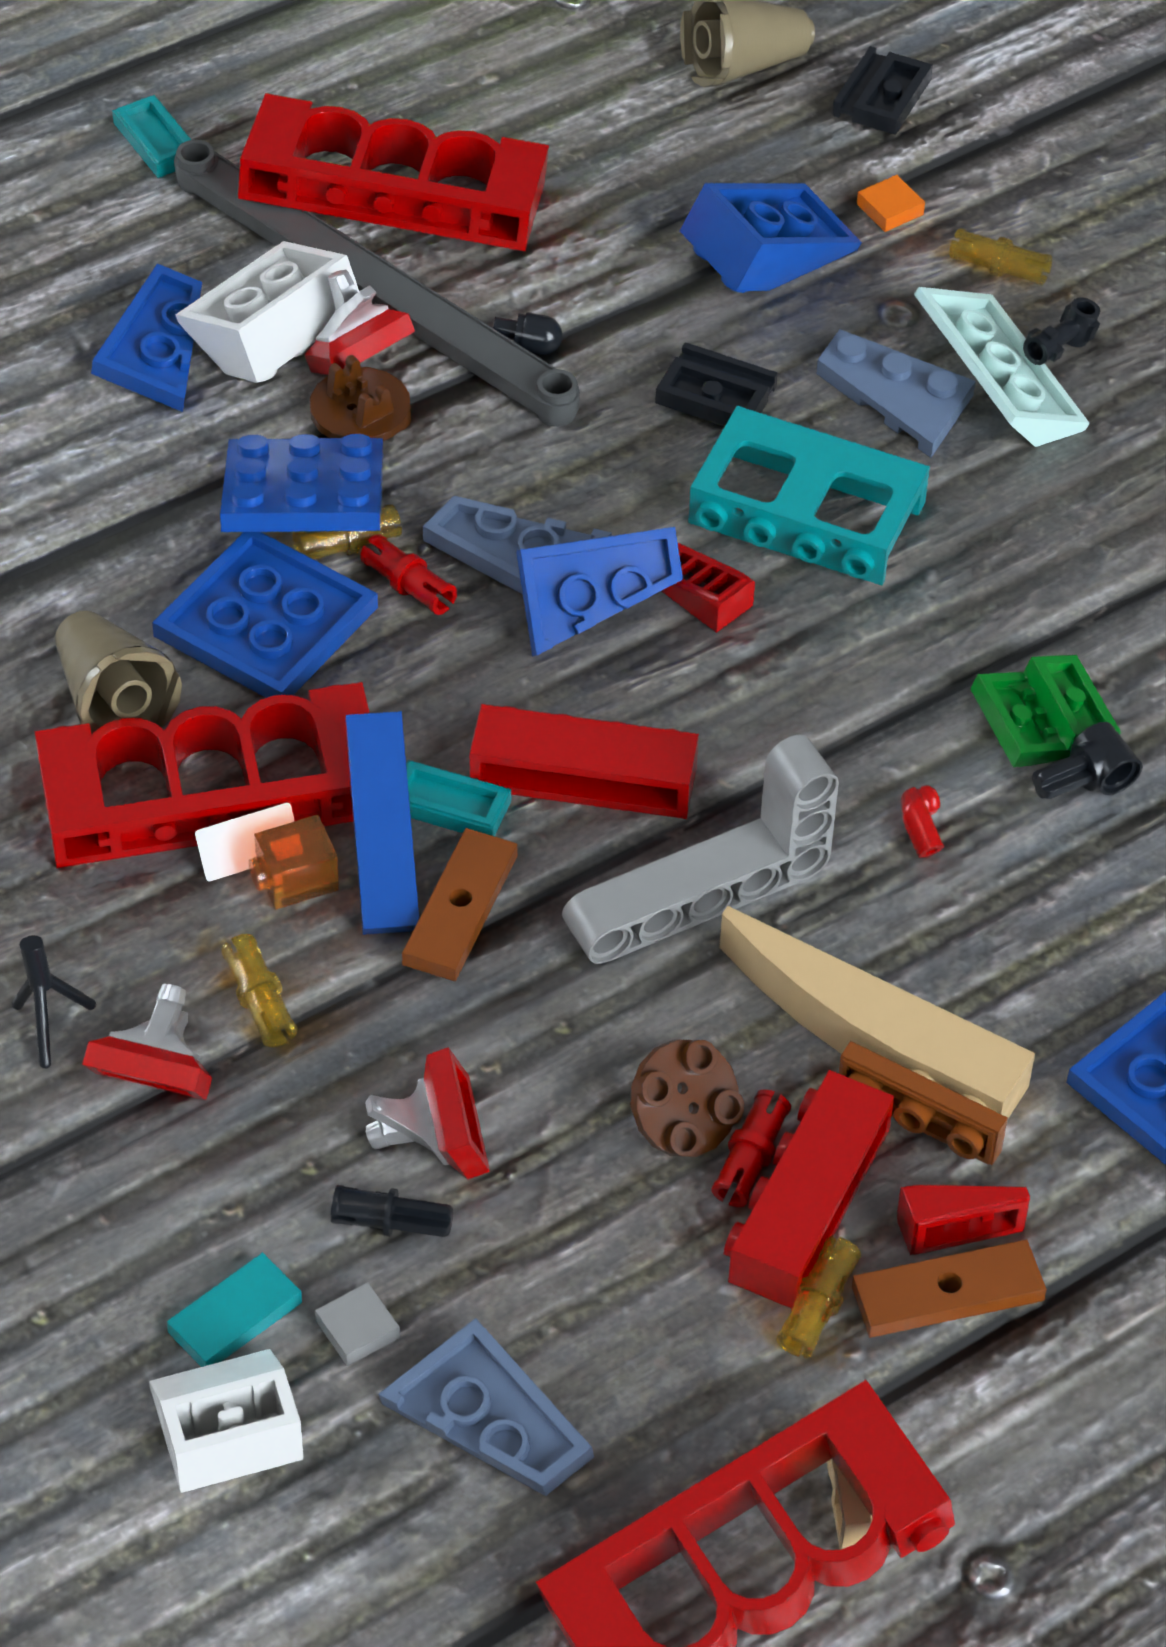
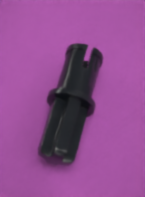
[331,1185,453,1237]

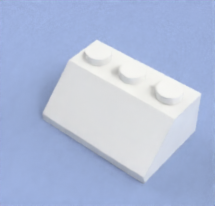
[175,241,359,383]

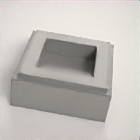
[315,1282,400,1366]

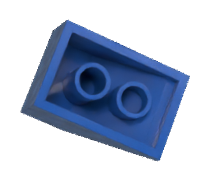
[680,183,862,293]

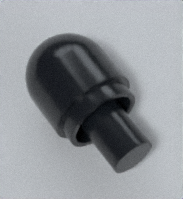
[493,312,563,355]

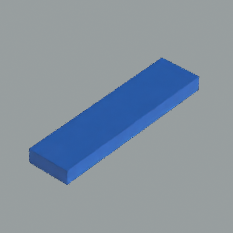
[345,711,419,935]

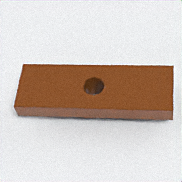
[402,828,518,982]
[839,1041,1008,1165]
[852,1239,1047,1338]

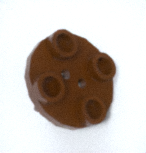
[310,355,411,441]
[630,1039,744,1157]

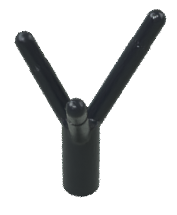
[12,935,96,1069]

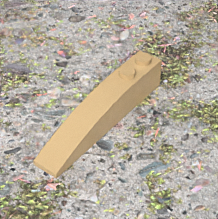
[719,906,1035,1118]

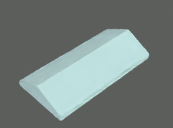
[914,287,1090,447]

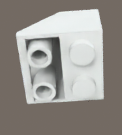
[149,1349,303,1493]

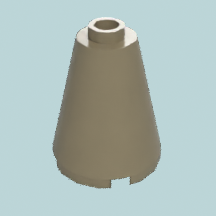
[680,0,815,87]
[55,611,182,734]

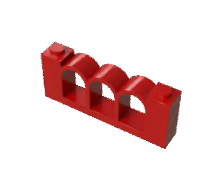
[238,93,549,251]
[34,682,370,868]
[536,1380,955,1647]

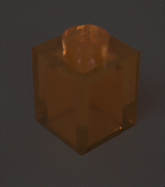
[248,815,339,910]

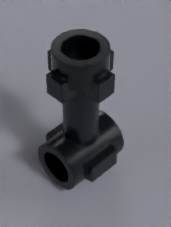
[1023,298,1100,365]

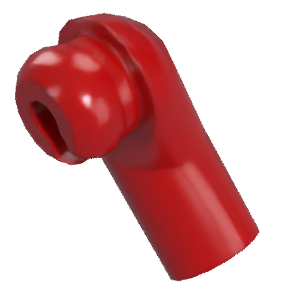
[901,785,944,858]

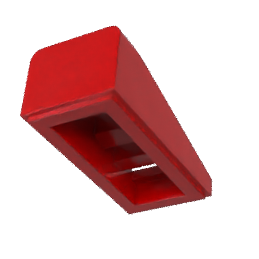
[661,543,755,633]
[897,1185,1030,1255]

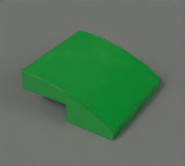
[970,655,1121,767]

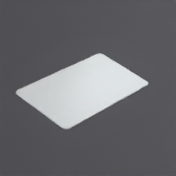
[195,803,301,881]

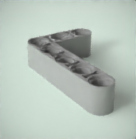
[562,735,839,964]

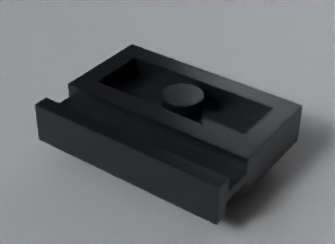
[833,46,933,135]
[655,342,778,426]

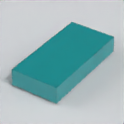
[112,95,191,178]
[406,760,511,837]
[167,1252,302,1367]

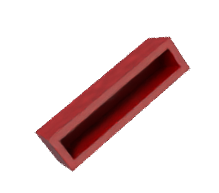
[469,704,699,819]
[723,1070,894,1310]

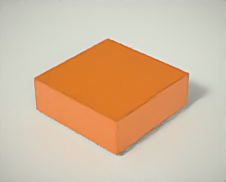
[857,175,925,232]

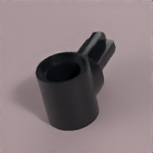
[1032,722,1143,799]

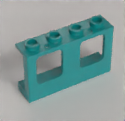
[688,406,930,586]

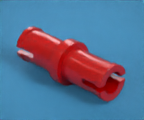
[360,534,457,615]
[711,1089,791,1208]

